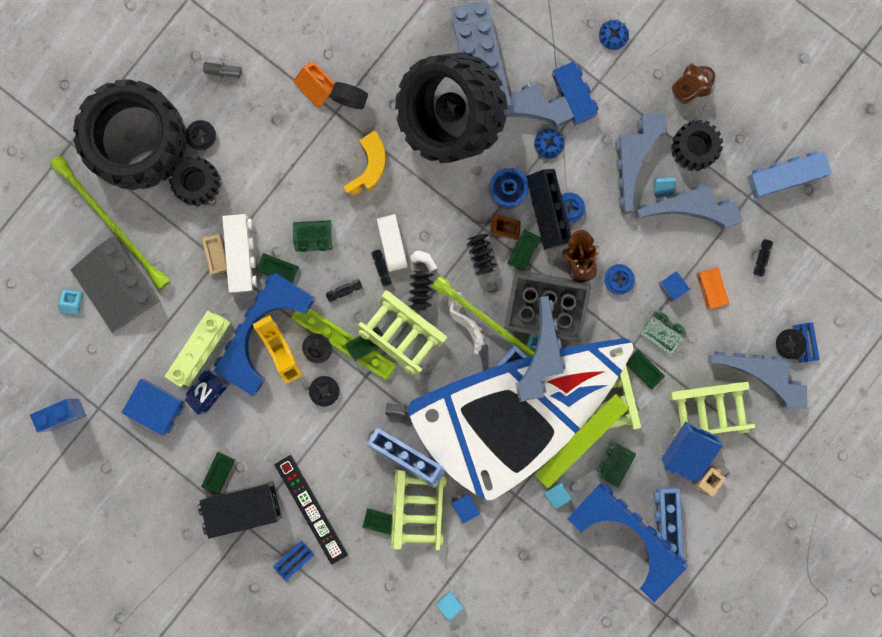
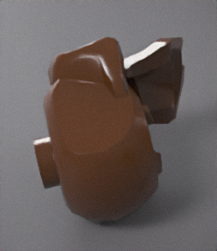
[672,63,715,104]
[562,230,599,282]

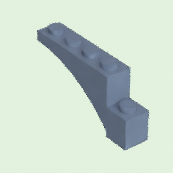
[468,83,574,128]
[615,114,667,214]
[635,184,743,230]
[515,296,566,402]
[708,351,807,409]

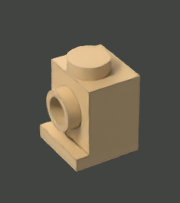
[691,465,726,497]

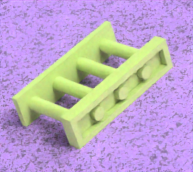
[356,290,447,376]
[164,311,232,387]
[589,352,641,429]
[668,382,755,436]
[391,469,447,550]

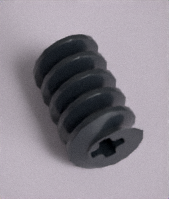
[466,234,498,276]
[408,271,434,311]

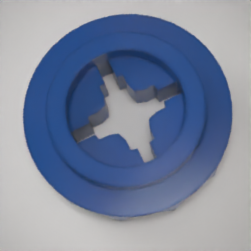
[599,19,629,50]
[534,128,565,159]
[562,192,585,223]
[604,264,635,295]

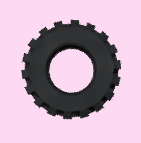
[671,120,723,171]
[169,156,221,207]

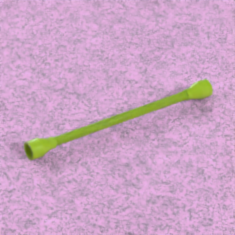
[50,155,171,291]
[431,275,535,357]

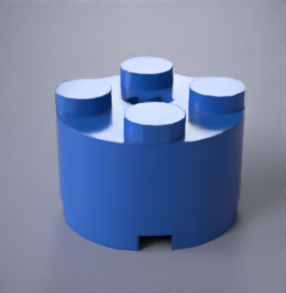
[489,168,528,210]

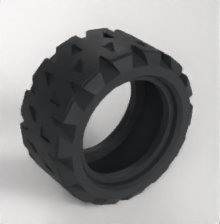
[395,52,507,163]
[73,79,187,190]

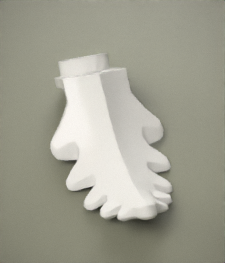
[448,292,484,354]

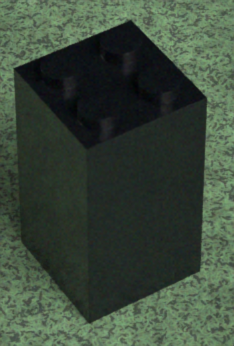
[198,481,282,539]

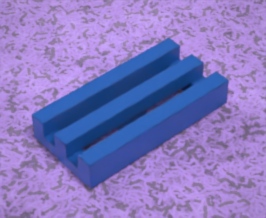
[793,322,820,363]
[273,540,315,581]

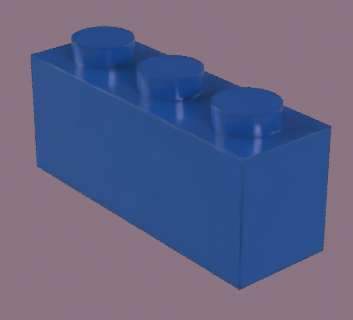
[552,61,599,126]

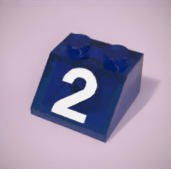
[185,370,230,415]

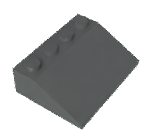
[70,236,160,333]
[504,269,591,343]

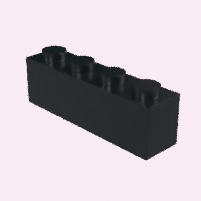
[526,169,571,250]

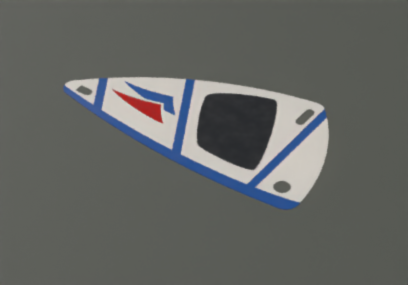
[408,338,633,500]

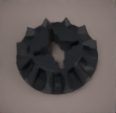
[435,92,466,123]
[186,120,216,150]
[776,329,807,359]
[302,333,333,363]
[309,376,340,407]

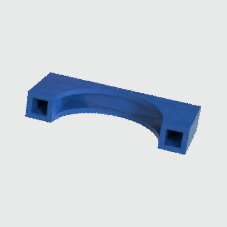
[214,273,316,396]
[567,484,689,603]

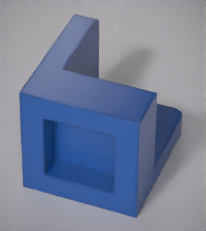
[658,271,690,302]
[452,494,480,524]

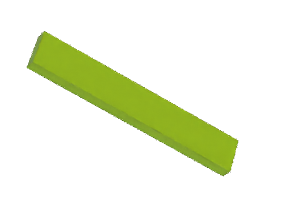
[290,309,397,381]
[535,394,630,488]

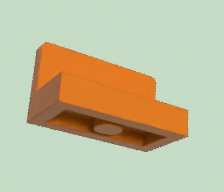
[293,61,334,108]
[696,268,729,310]

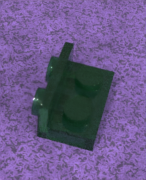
[293,220,333,252]
[640,311,686,356]
[597,443,636,488]

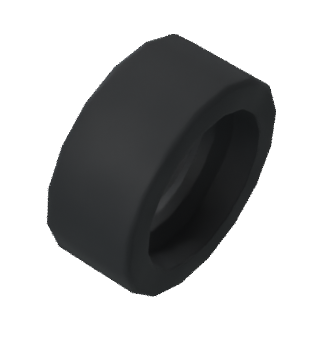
[330,82,368,110]

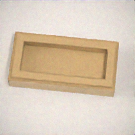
[201,233,227,275]

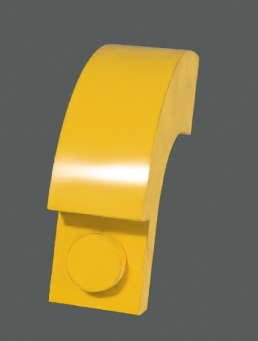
[344,131,386,196]
[253,315,303,384]

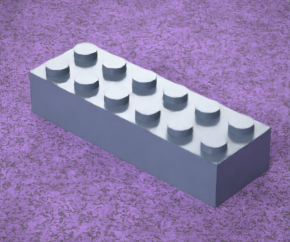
[450,0,512,115]

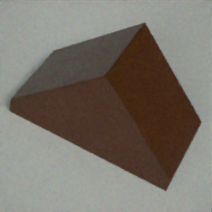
[489,214,521,240]

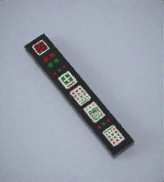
[274,455,349,565]

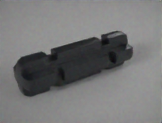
[753,239,773,277]
[371,249,392,287]
[326,279,363,302]

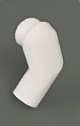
[410,250,437,272]

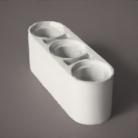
[377,214,408,272]

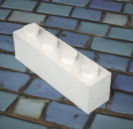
[222,214,257,294]

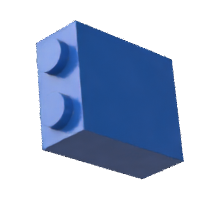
[121,379,184,436]
[30,398,86,433]
[661,421,723,482]

